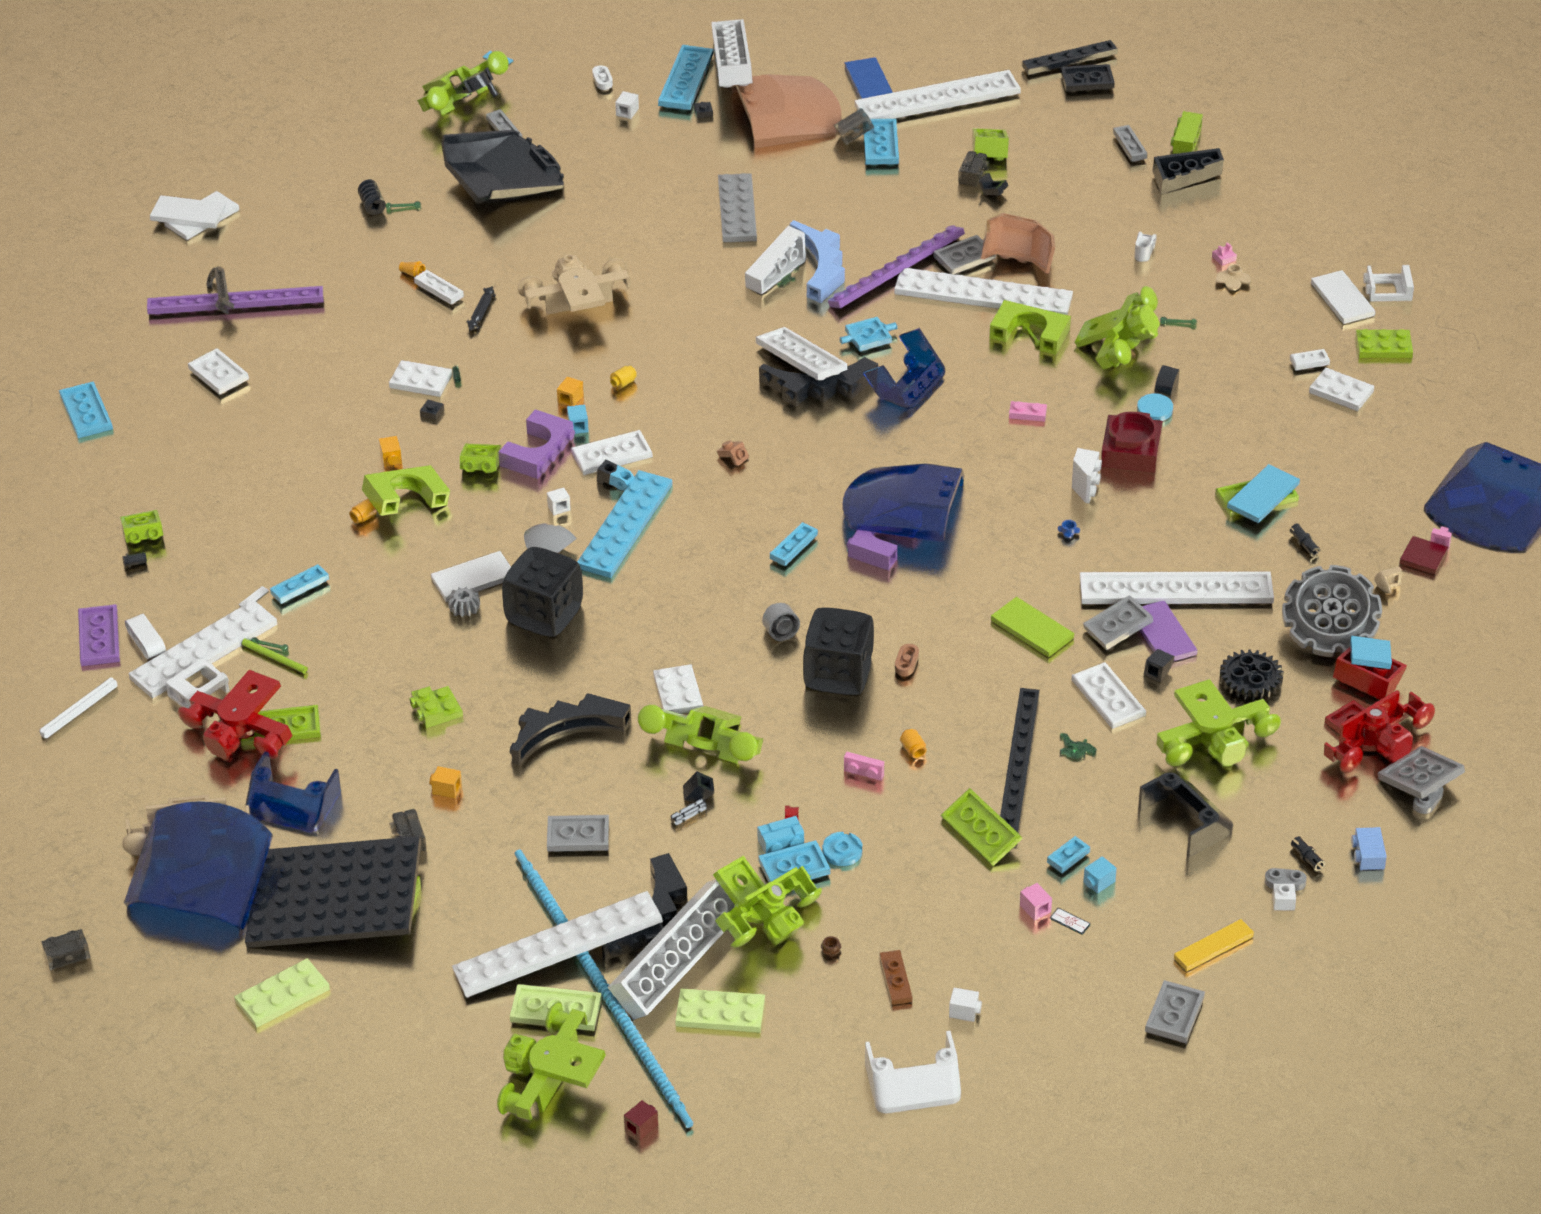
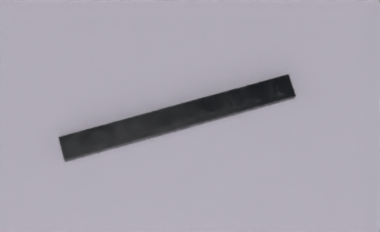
[1000,688,1040,833]

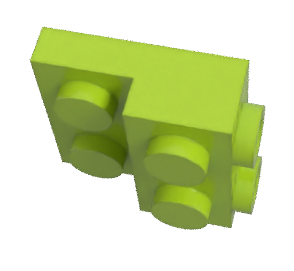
[460,443,501,473]
[120,510,164,544]
[409,686,463,728]

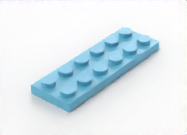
[658,45,714,110]

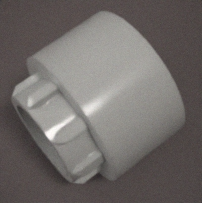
[762,603,800,641]

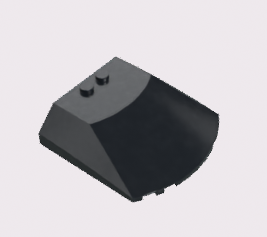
[441,130,564,204]

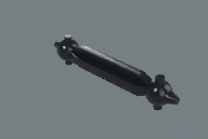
[466,286,496,331]

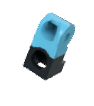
[596,459,634,491]

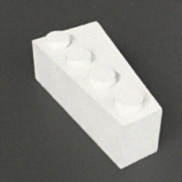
[745,226,806,294]

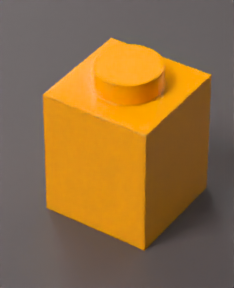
[557,377,584,406]
[379,436,402,466]
[429,766,462,799]

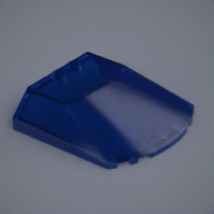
[1424,442,1541,550]
[842,463,965,542]
[124,801,273,930]

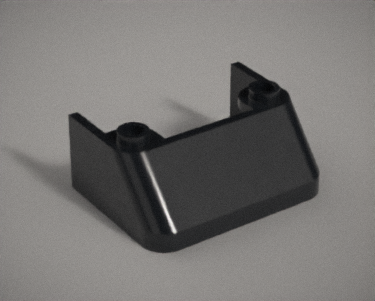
[1138,772,1233,858]

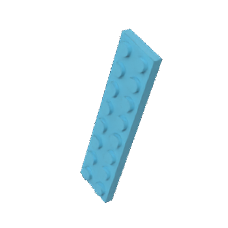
[577,470,673,578]

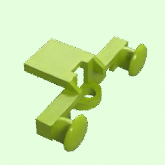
[638,704,763,764]

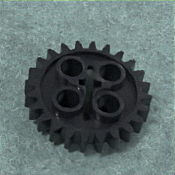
[1219,649,1284,700]

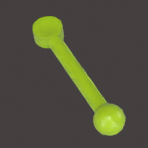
[1023,323,1040,347]

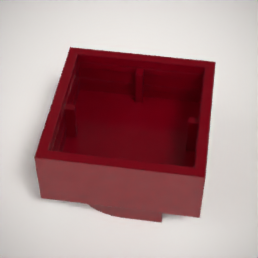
[1101,411,1163,473]

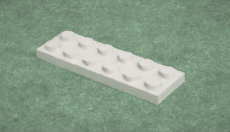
[756,327,847,380]

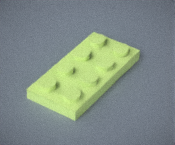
[234,958,330,1028]
[510,984,602,1031]
[675,988,765,1033]

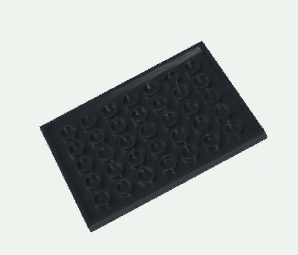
[245,836,421,948]

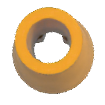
[399,261,426,277]

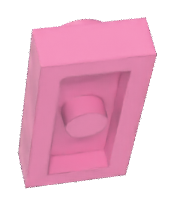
[1009,401,1047,421]
[844,752,884,781]

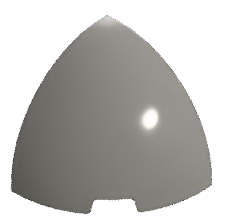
[524,523,577,553]

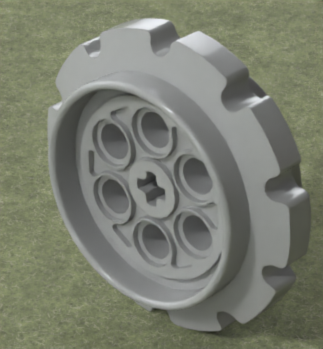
[1282,565,1382,657]

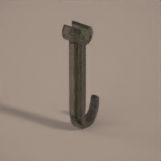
[206,266,234,314]

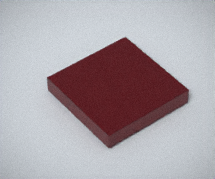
[1399,536,1449,575]

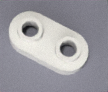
[592,66,613,90]

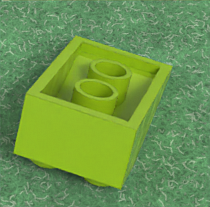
[972,128,1009,160]

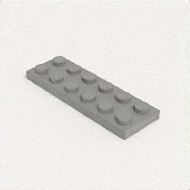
[718,173,757,242]

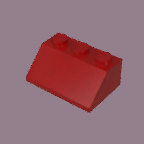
[1333,647,1407,700]

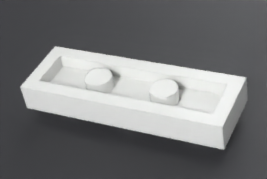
[414,270,464,305]

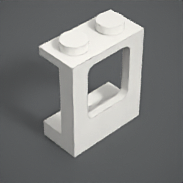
[1363,265,1414,301]
[166,659,229,708]

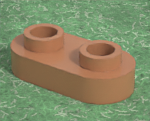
[895,644,919,676]

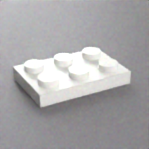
[188,348,249,395]
[389,360,452,397]
[1309,368,1374,411]
[653,664,703,714]

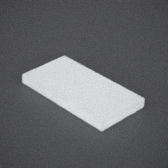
[165,191,239,240]
[150,195,226,228]
[1311,270,1375,324]
[571,430,653,475]
[431,551,511,602]
[1071,662,1146,729]

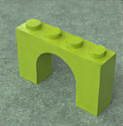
[989,300,1071,355]
[362,465,450,516]

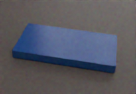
[845,57,893,99]

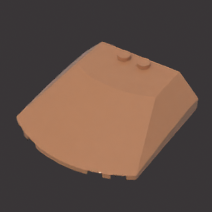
[732,74,841,148]

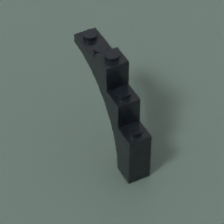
[759,357,878,406]
[510,693,631,765]
[602,853,688,960]

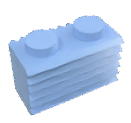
[1351,827,1386,870]

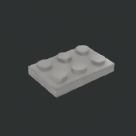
[933,235,996,275]
[1083,595,1153,650]
[547,815,609,851]
[1145,980,1205,1043]

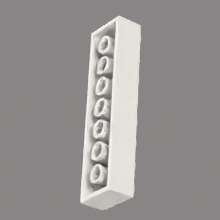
[711,19,752,88]
[607,879,735,1020]

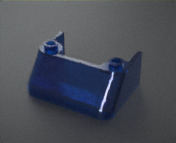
[863,328,945,409]
[245,751,341,832]

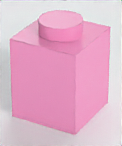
[1020,883,1052,921]

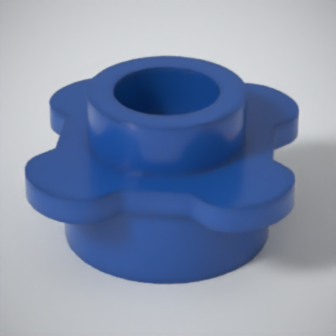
[1058,520,1080,538]

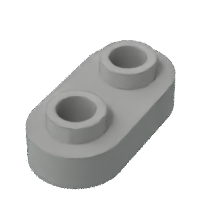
[1413,787,1443,814]
[1264,868,1307,891]

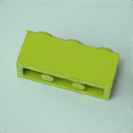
[1170,111,1203,154]

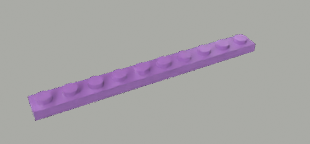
[828,225,965,308]
[147,286,324,315]

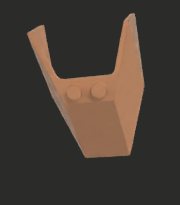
[981,213,1055,274]

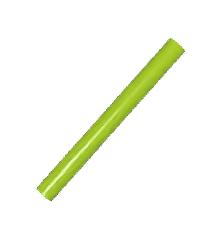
[242,638,308,674]

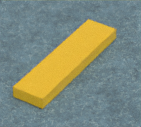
[1174,919,1254,972]

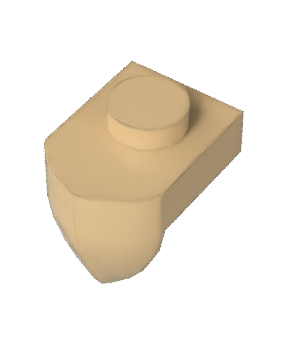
[1374,566,1402,594]

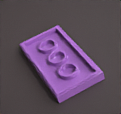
[1139,601,1197,661]
[78,604,120,666]

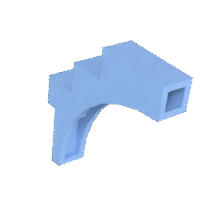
[790,220,845,303]

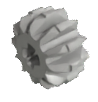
[448,586,480,617]

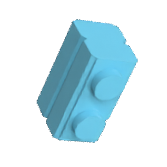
[757,816,804,854]

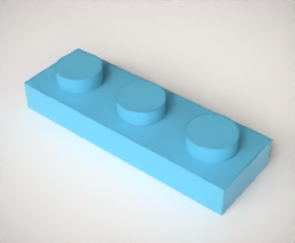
[770,522,818,566]
[270,564,329,604]

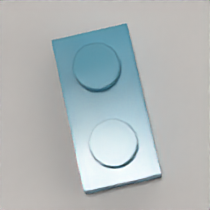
[1047,836,1090,873]

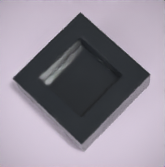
[694,102,713,118]
[420,400,444,420]

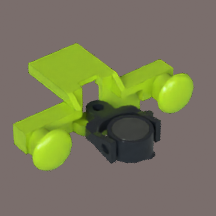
[417,51,509,116]

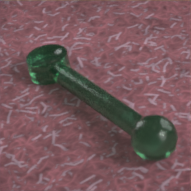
[386,201,421,209]
[1160,317,1197,326]
[250,637,289,652]

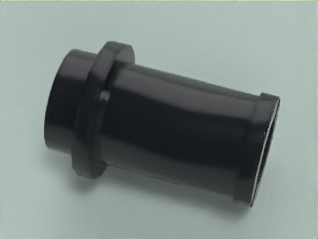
[122,552,147,568]

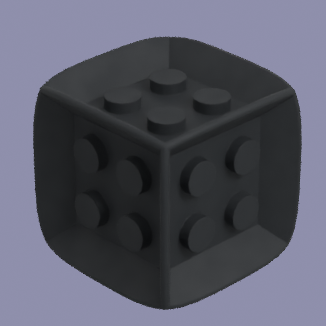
[502,547,583,637]
[803,607,874,695]

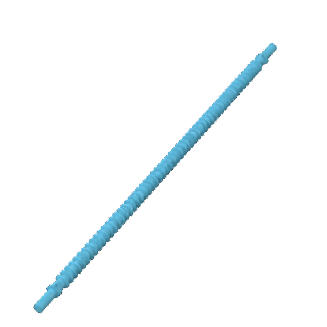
[514,850,694,1128]

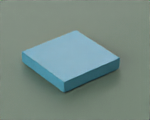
[1350,636,1392,669]

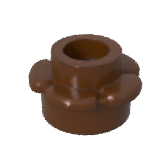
[821,936,842,956]

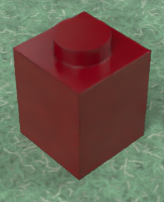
[624,1100,658,1140]

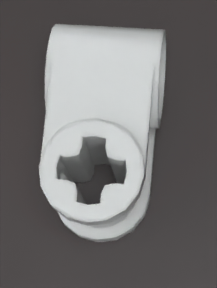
[1134,232,1156,262]

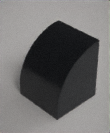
[1154,365,1180,396]
[1143,649,1175,682]
[683,771,715,802]

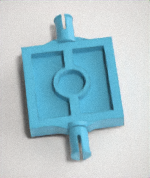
[839,316,897,352]

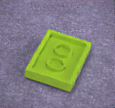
[1356,329,1413,358]

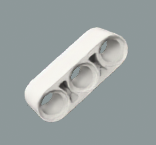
[125,614,166,659]

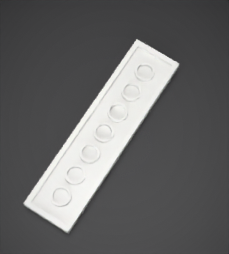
[129,600,277,699]

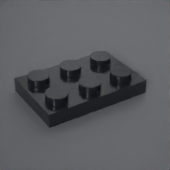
[1061,64,1115,92]

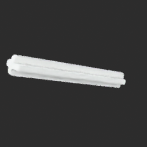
[39,678,118,739]

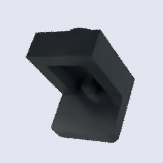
[978,173,1009,196]

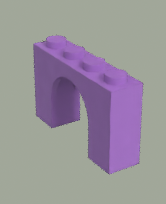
[499,409,575,479]
[847,498,922,571]

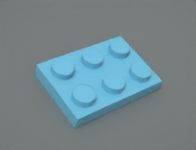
[758,840,830,883]

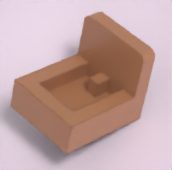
[716,440,749,466]

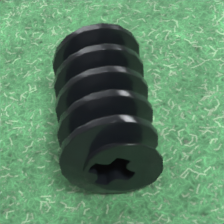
[358,179,386,215]

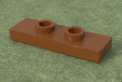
[879,950,913,1005]

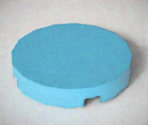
[1137,394,1173,421]
[822,832,862,866]

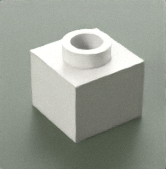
[547,487,571,516]
[1272,884,1296,910]

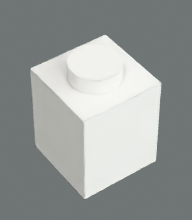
[615,91,639,119]
[949,988,982,1022]

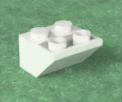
[1072,448,1102,503]

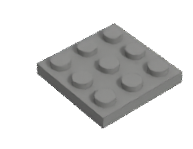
[1378,746,1465,799]

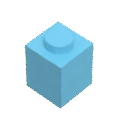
[567,405,589,434]
[1083,856,1117,894]

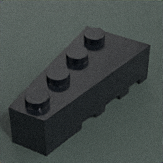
[1152,148,1224,195]

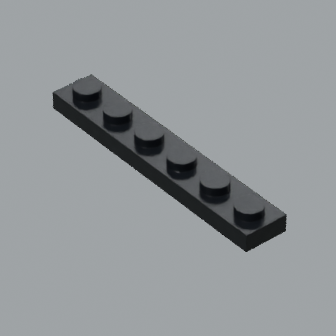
[1022,40,1118,75]

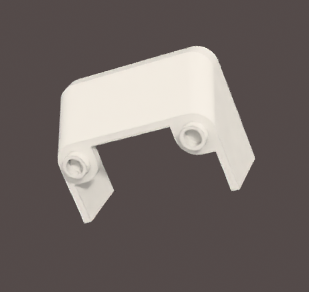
[865,1031,961,1113]

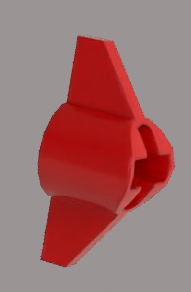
[785,806,799,821]

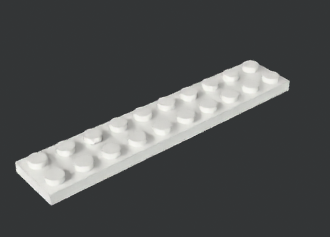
[855,70,1021,119]
[895,268,1073,315]
[1080,572,1274,604]
[452,891,663,998]

